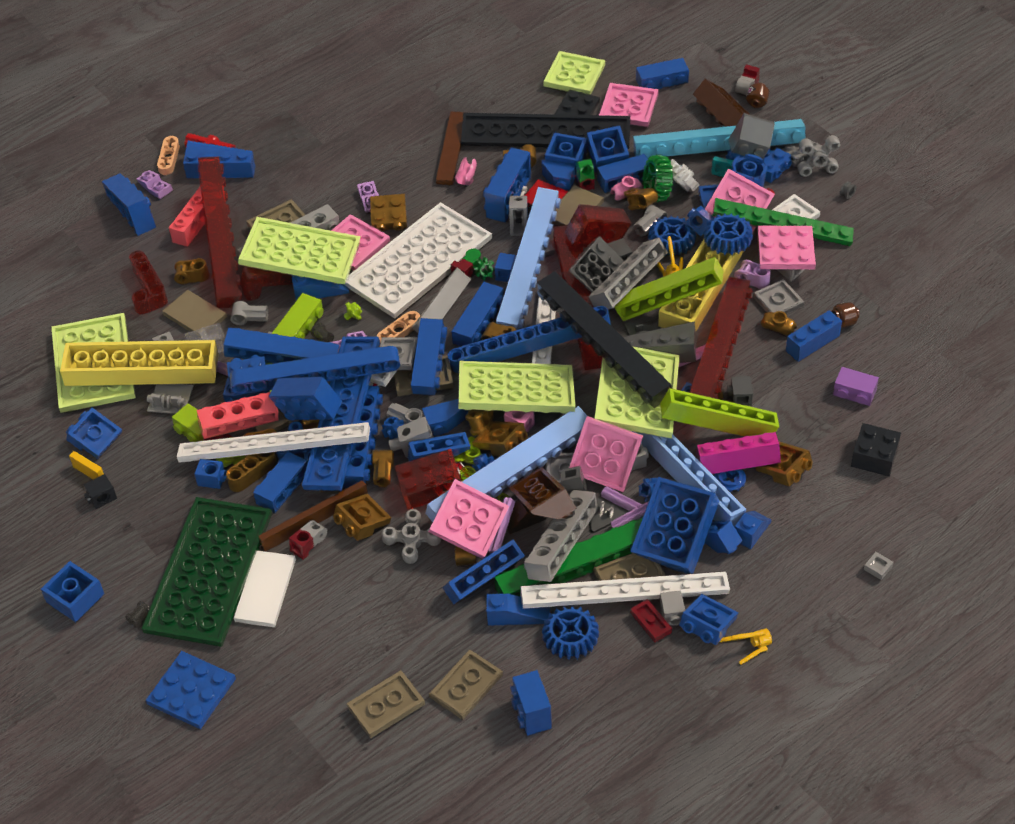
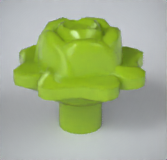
[343,302,362,320]

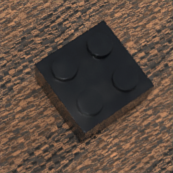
[851,423,901,477]

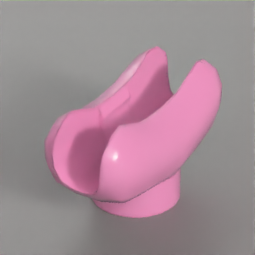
[455,157,477,185]
[610,176,643,201]

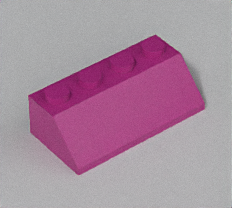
[696,432,781,474]

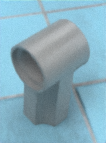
[634,205,667,237]
[231,301,268,325]
[386,403,423,424]

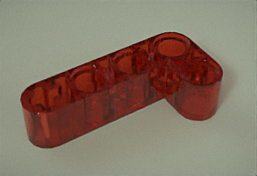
[129,250,168,314]
[240,266,293,301]

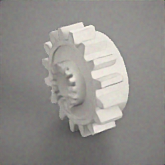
[671,159,699,192]

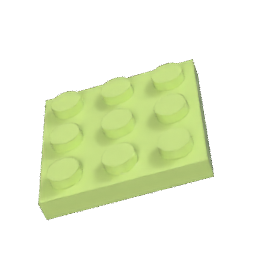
[543,51,605,95]

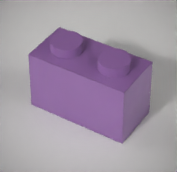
[833,367,879,406]

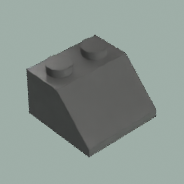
[728,113,775,159]

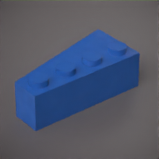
[102,173,156,236]

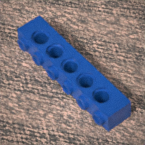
[342,386,383,488]

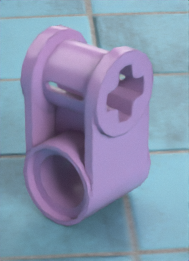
[734,259,770,289]

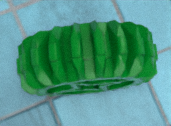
[642,155,674,202]

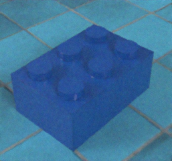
[269,377,342,421]

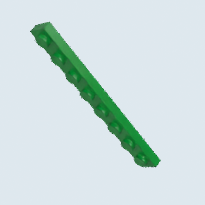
[712,198,854,246]

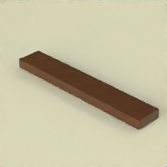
[436,111,467,185]
[258,480,368,552]

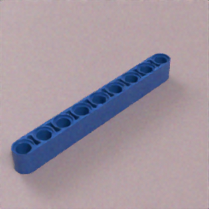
[448,306,611,373]
[230,346,400,395]

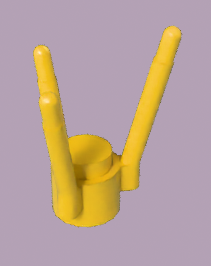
[657,236,683,277]
[719,628,772,665]

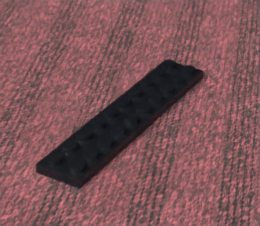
[461,113,630,149]

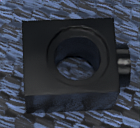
[84,474,117,509]

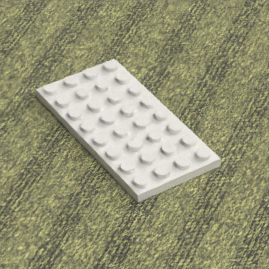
[345,202,492,319]

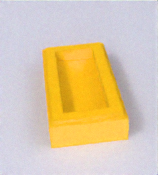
[69,451,104,480]

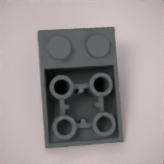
[569,236,624,293]

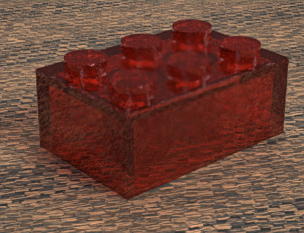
[564,204,631,247]
[395,449,461,510]

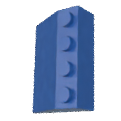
[631,477,720,574]

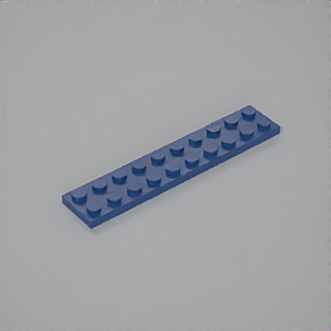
[302,337,380,491]

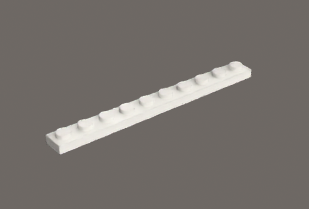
[177,422,370,462]
[520,572,730,609]

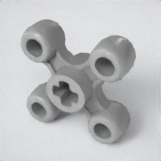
[797,135,840,177]
[381,509,442,564]

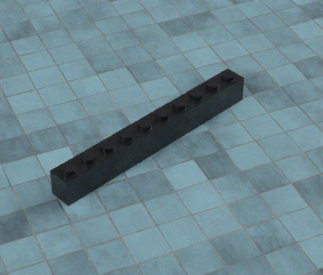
[537,271,672,408]

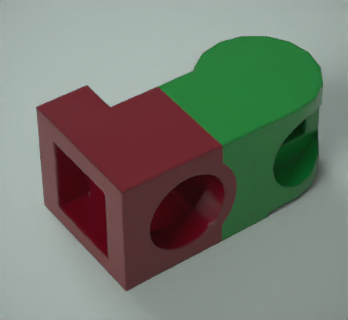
[575,159,594,190]
[450,249,481,278]

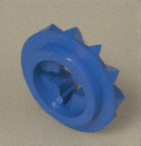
[714,469,746,493]

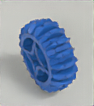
[704,213,753,256]
[648,216,696,257]
[542,605,599,660]

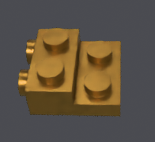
[370,194,407,232]
[472,421,528,457]
[755,442,813,487]
[333,493,391,541]

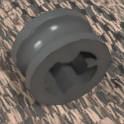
[840,181,857,199]

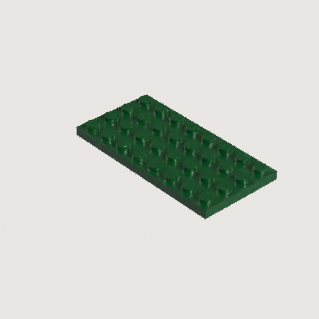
[142,497,272,647]

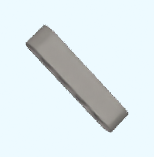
[412,268,471,333]

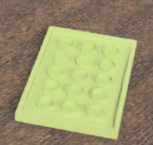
[238,217,361,285]
[51,313,136,413]
[594,347,679,438]
[458,361,575,414]

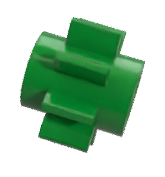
[472,256,495,280]

